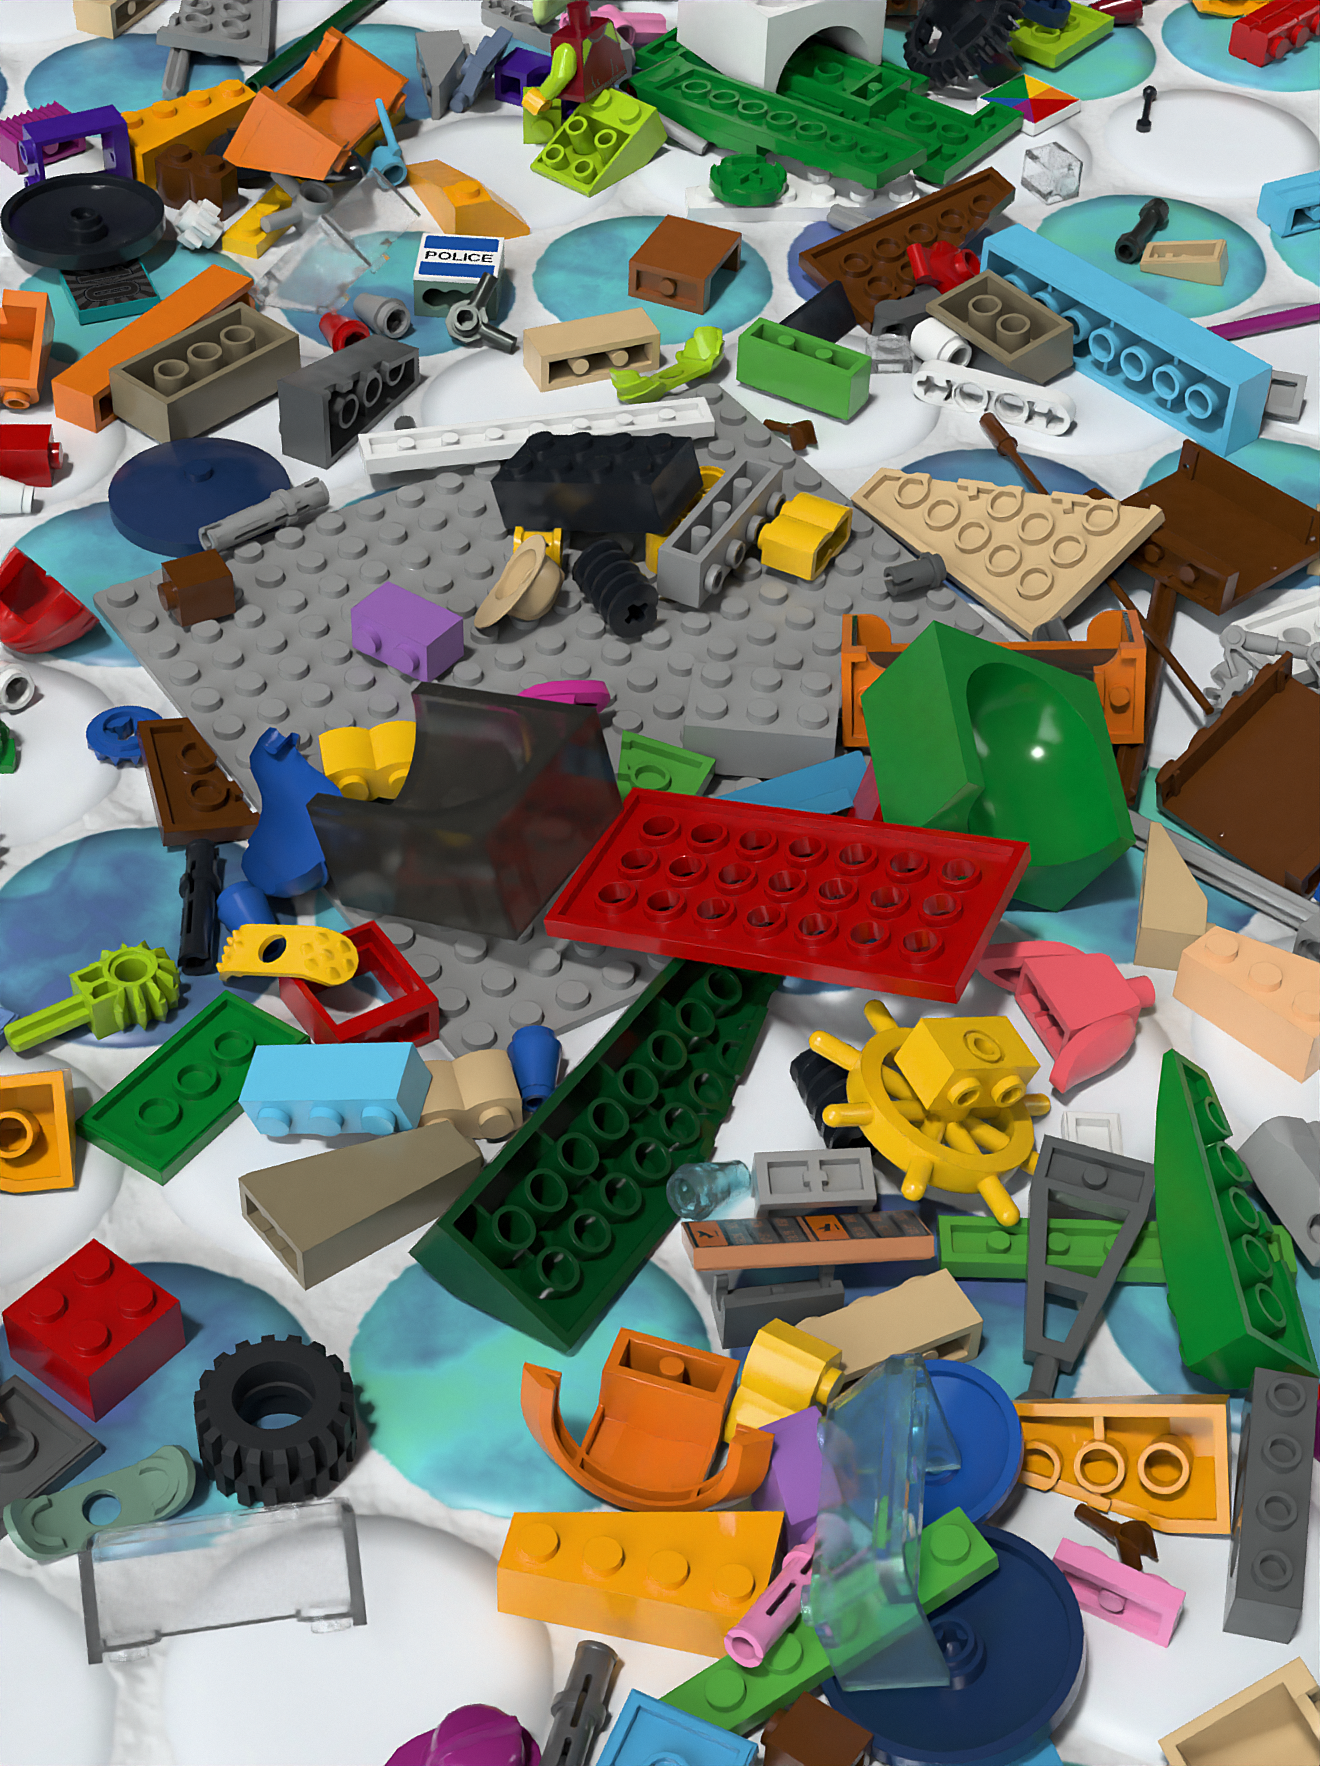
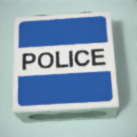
[413,233,504,321]

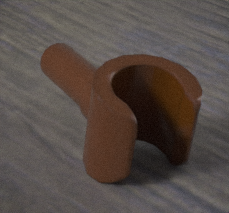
[763,419,818,451]
[1074,1503,1158,1571]

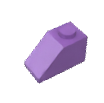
[751,1405,848,1557]

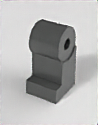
[872,284,942,349]

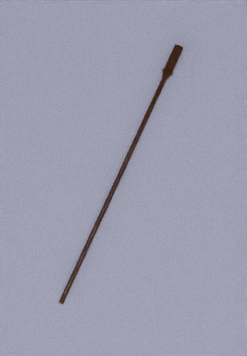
[979,412,1214,715]

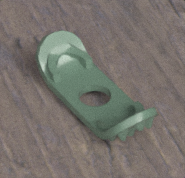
[3,1445,196,1560]

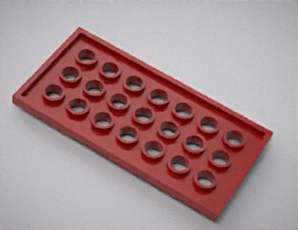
[543,787,1031,1004]

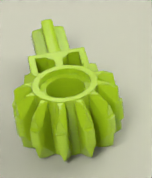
[4,940,181,1052]

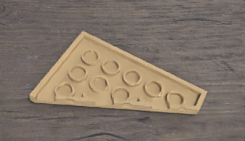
[850,467,1166,641]

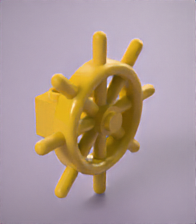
[809,999,1051,1227]

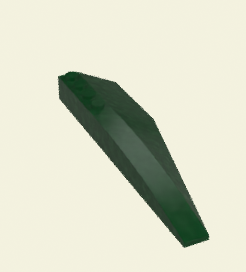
[408,854,814,1353]

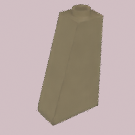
[238,1120,484,1291]

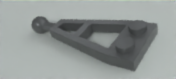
[1014,1134,1155,1400]

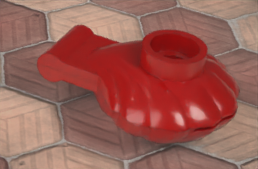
[906,240,981,295]

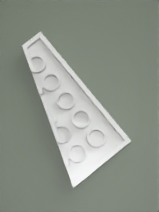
[685,166,920,222]

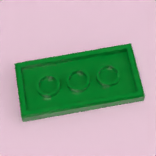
[75,990,311,1186]

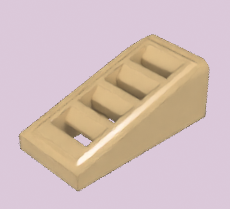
[1140,239,1229,286]

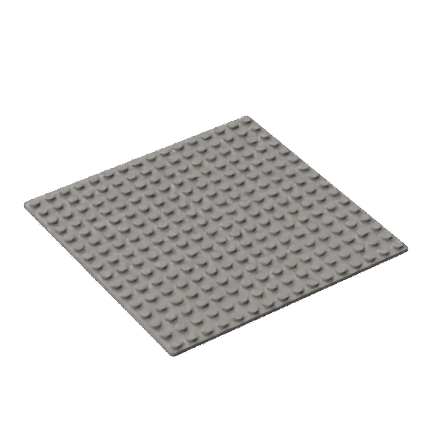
[93,383,1149,1059]

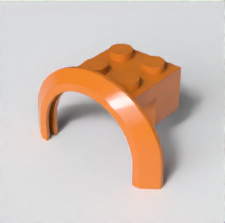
[521,1327,775,1512]

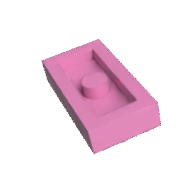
[1052,1537,1186,1648]

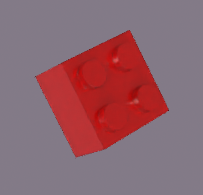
[2,1238,186,1423]

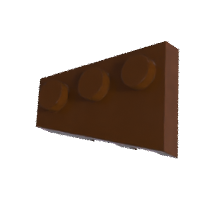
[136,717,260,847]

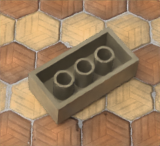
[108,301,301,444]

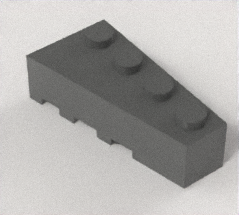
[277,334,420,470]

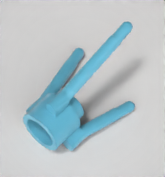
[351,98,407,188]

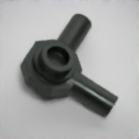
[445,272,517,353]

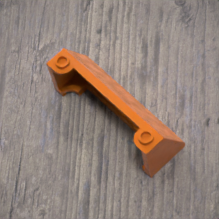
[222,26,409,181]

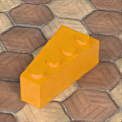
[120,79,257,191]
[497,1511,784,1659]

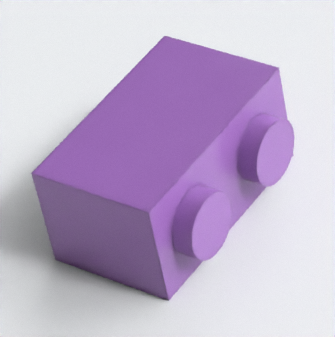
[351,581,464,684]

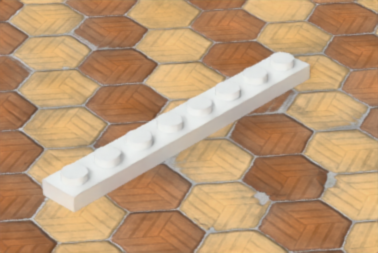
[358,397,715,475]

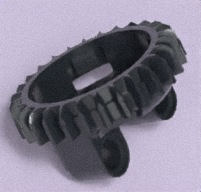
[903,0,1026,88]

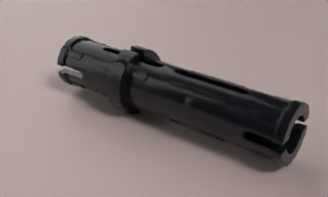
[177,838,221,976]

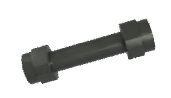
[1114,198,1169,263]

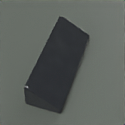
[778,280,857,344]

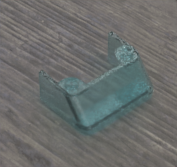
[801,1352,961,1691]

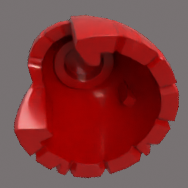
[0,546,100,654]

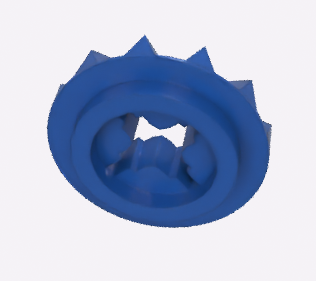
[86,706,163,766]

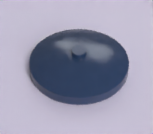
[108,437,290,558]
[821,1523,1087,1766]

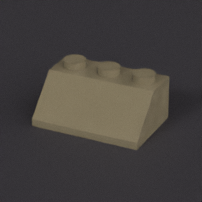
[925,269,1074,384]

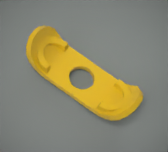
[216,924,359,987]

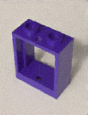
[19,104,133,187]

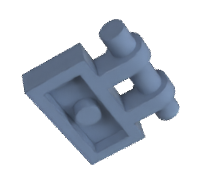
[449,26,513,113]

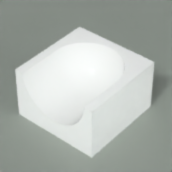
[677,0,887,94]

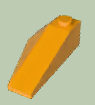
[405,159,530,240]
[0,1068,76,1193]
[1011,1394,1232,1534]

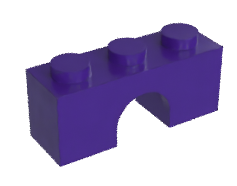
[494,47,614,120]

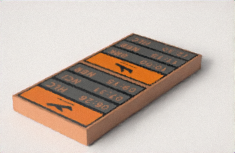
[681,1210,935,1271]

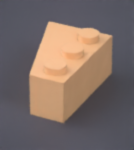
[1172,925,1320,1084]

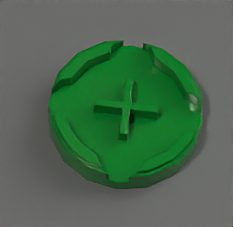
[709,153,787,206]

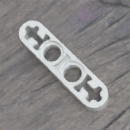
[911,359,1076,435]

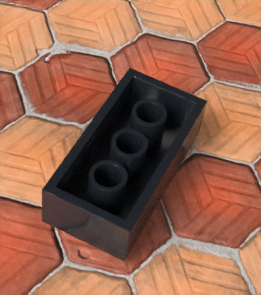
[490,431,704,534]

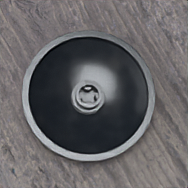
[0,173,166,270]

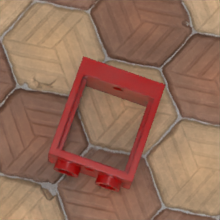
[278,920,439,1048]

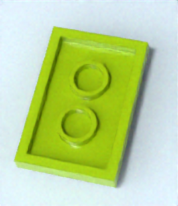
[1007,0,1115,68]

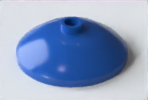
[835,1359,1024,1537]

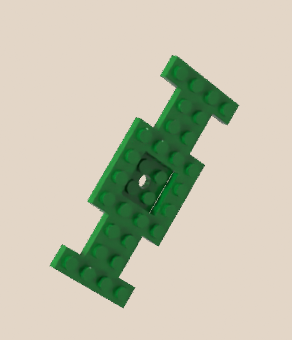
[635,27,1024,185]

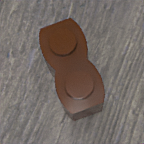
[154,144,240,221]

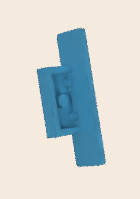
[711,751,867,842]

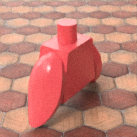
[976,940,1155,1094]

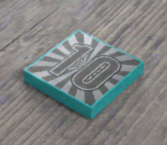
[58,256,160,325]

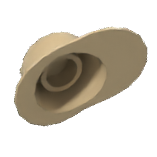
[474,534,565,629]

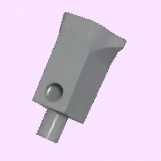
[1236,1116,1320,1267]

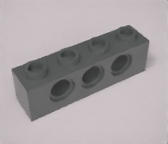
[1222,1367,1319,1644]

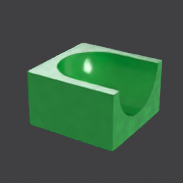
[860,620,1136,913]

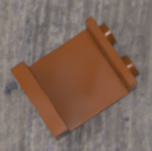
[628,215,742,315]

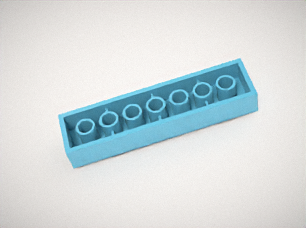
[979,223,1273,458]

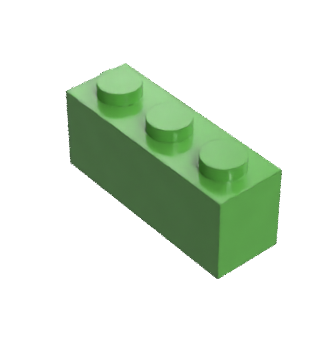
[736,317,872,421]

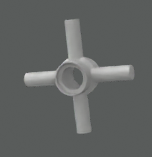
[260,172,365,251]

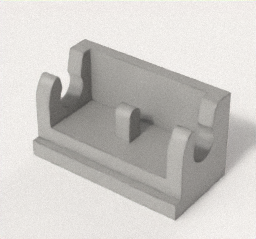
[749,1147,877,1218]

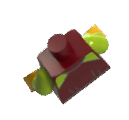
[522,0,627,115]

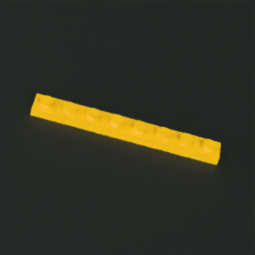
[221,103,405,259]

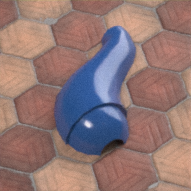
[241,727,350,898]

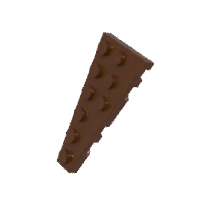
[798,166,1016,335]

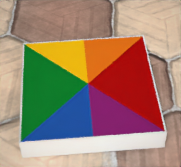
[976,73,1081,137]

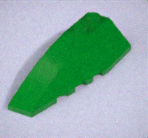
[1154,1049,1320,1390]

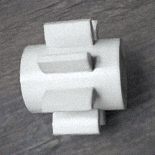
[173,198,224,251]

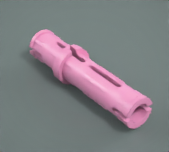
[724,1515,858,1668]

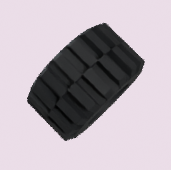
[193,1334,357,1510]

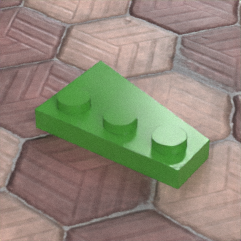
[613,730,716,866]

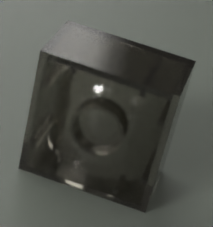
[306,681,624,941]

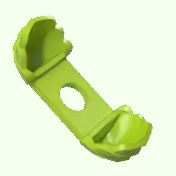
[609,326,725,405]

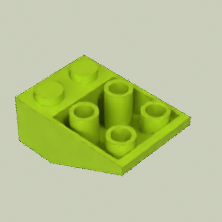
[530,87,668,198]

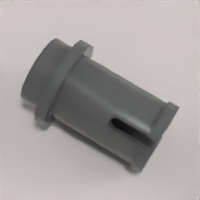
[883,552,947,596]

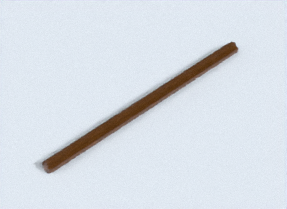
[1116,579,1178,807]

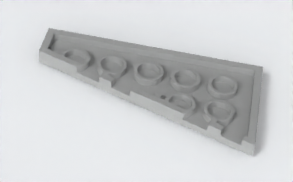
[156,0,271,63]

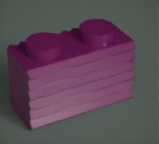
[0,100,86,175]

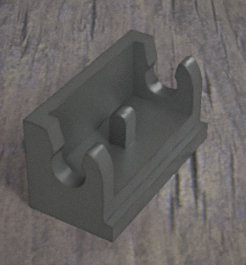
[710,1264,845,1350]

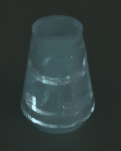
[666,1160,751,1221]

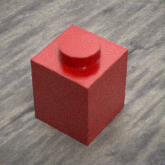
[0,424,63,487]

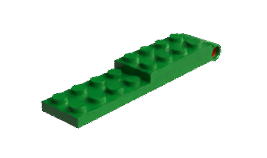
[619,55,927,189]

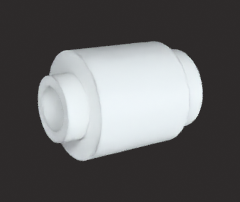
[910,317,972,367]

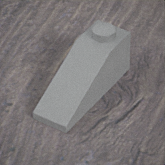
[415,30,470,121]

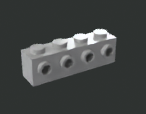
[657,453,786,608]

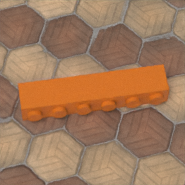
[51,264,256,434]

